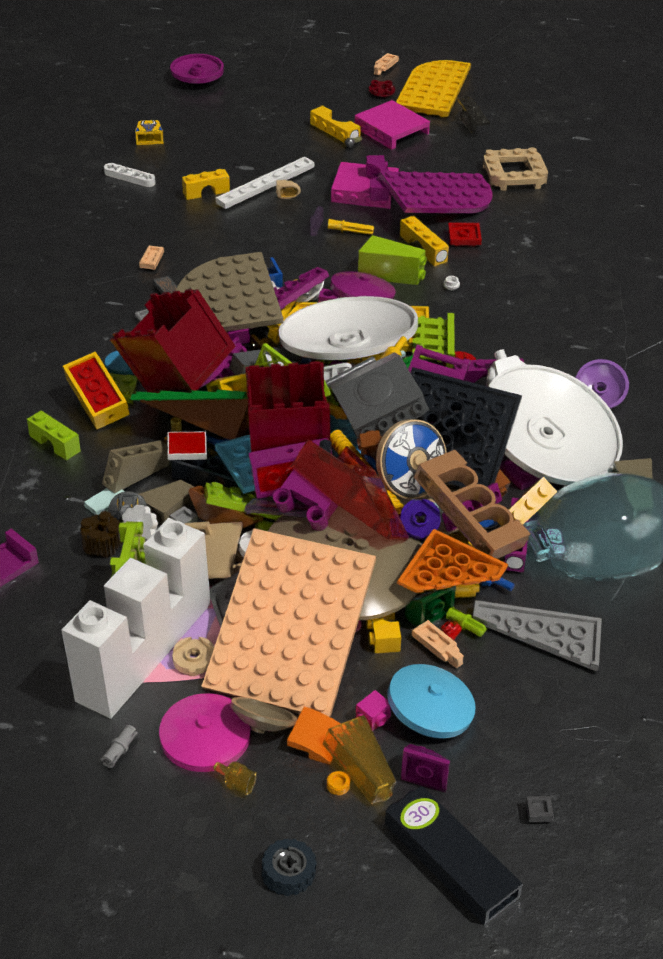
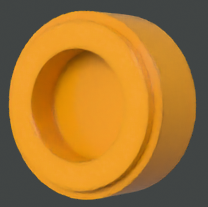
[327,771,350,795]

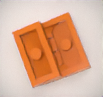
[287,706,346,765]

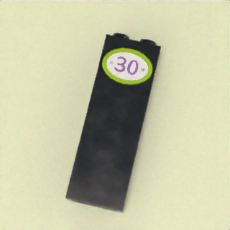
[385,786,523,925]

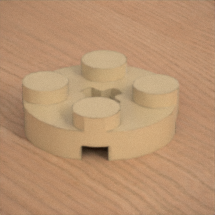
[172,637,214,676]

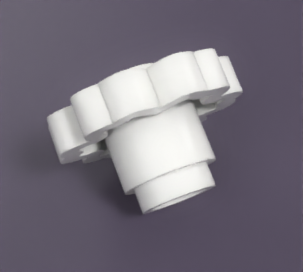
[122,505,158,539]

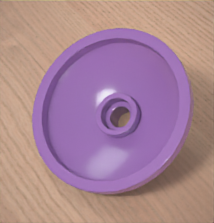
[576,359,629,409]

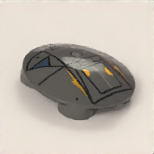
[108,491,147,523]

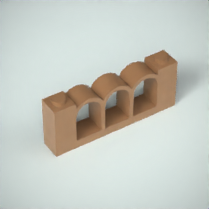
[414,450,530,559]

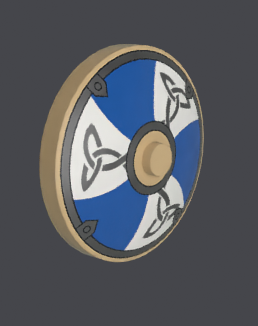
[376,419,446,499]

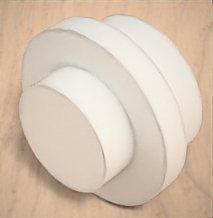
[443,276,460,290]

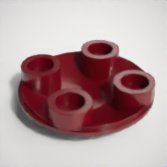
[369,80,395,97]

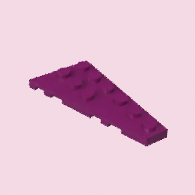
[249,267,329,330]

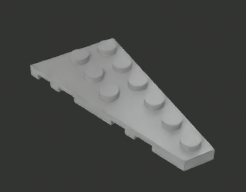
[473,600,602,672]

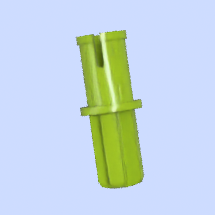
[446,607,487,636]

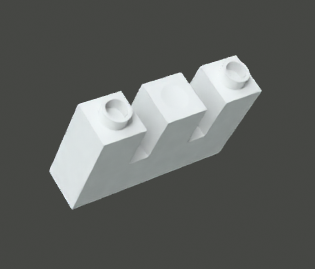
[61,518,211,719]

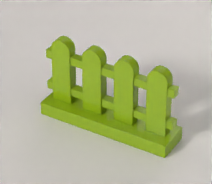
[412,313,455,368]

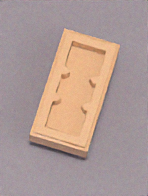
[139,246,164,270]

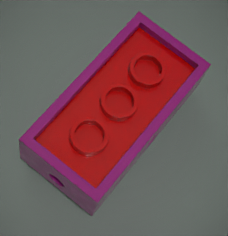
[248,438,333,499]

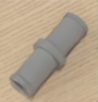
[101,725,138,768]

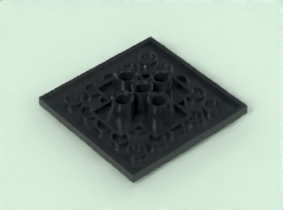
[411,367,522,490]

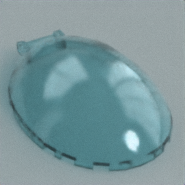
[523,472,663,581]

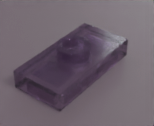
[310,206,323,236]

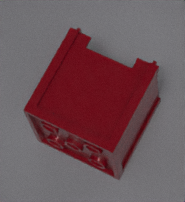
[110,289,236,393]
[245,361,330,452]

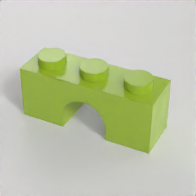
[27,411,81,461]

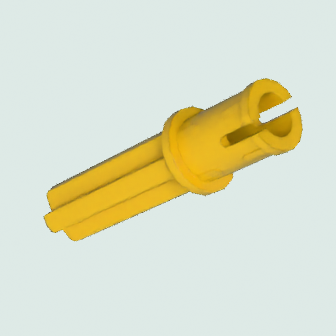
[328,219,374,235]

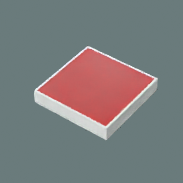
[168,432,207,460]

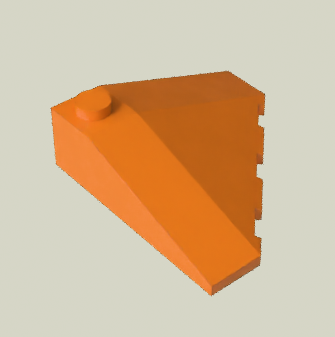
[397,529,508,593]

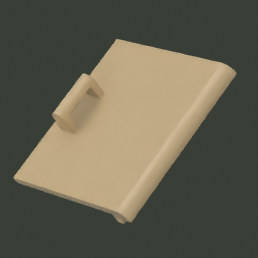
[185,521,243,579]

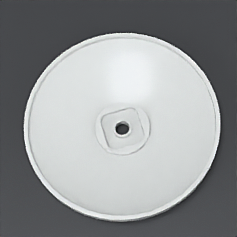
[279,296,418,360]
[488,365,623,486]

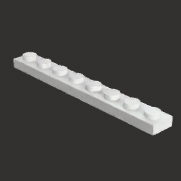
[216,157,314,209]

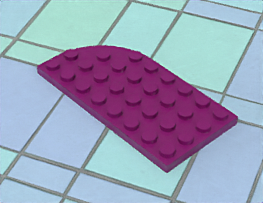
[379,171,493,213]

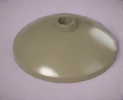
[230,697,297,733]

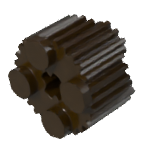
[80,511,122,558]

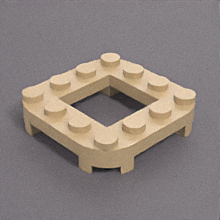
[483,147,548,191]

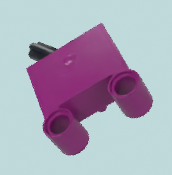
[273,439,353,531]

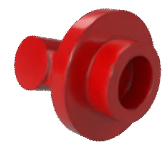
[441,620,462,640]

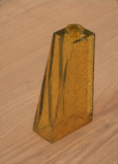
[323,715,396,804]

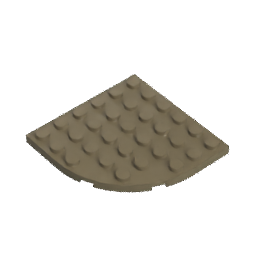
[176,252,283,332]

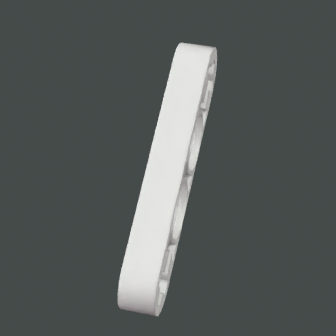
[104,163,155,187]

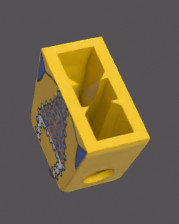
[135,119,164,145]

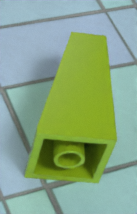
[358,235,427,285]

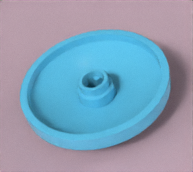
[387,664,476,738]

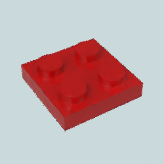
[448,223,482,246]

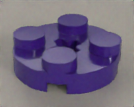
[400,499,441,541]

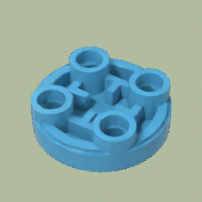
[105,351,134,375]

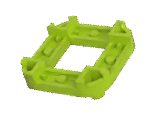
[110,521,146,577]

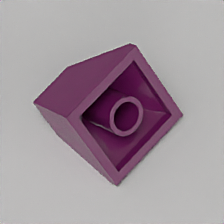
[401,744,450,793]

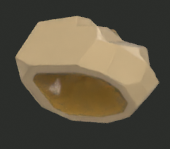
[276,180,301,199]

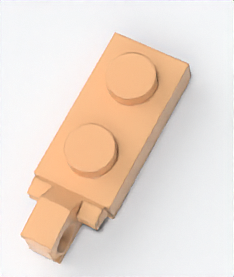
[374,53,399,75]
[412,620,464,668]

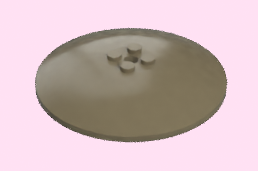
[268,500,422,620]

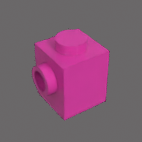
[356,690,391,732]

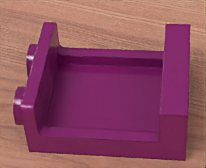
[0,528,39,587]

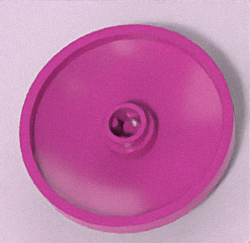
[159,693,251,772]

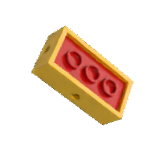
[63,351,130,430]

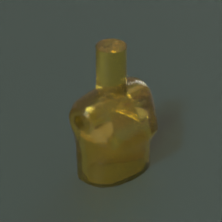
[213,761,257,795]

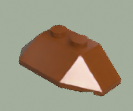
[188,486,264,530]

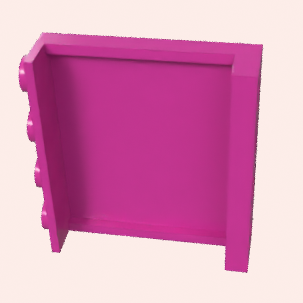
[355,100,430,150]
[331,162,399,209]

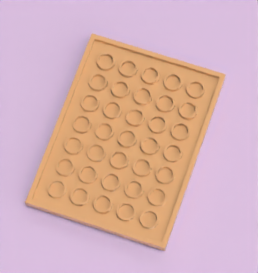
[201,529,376,717]

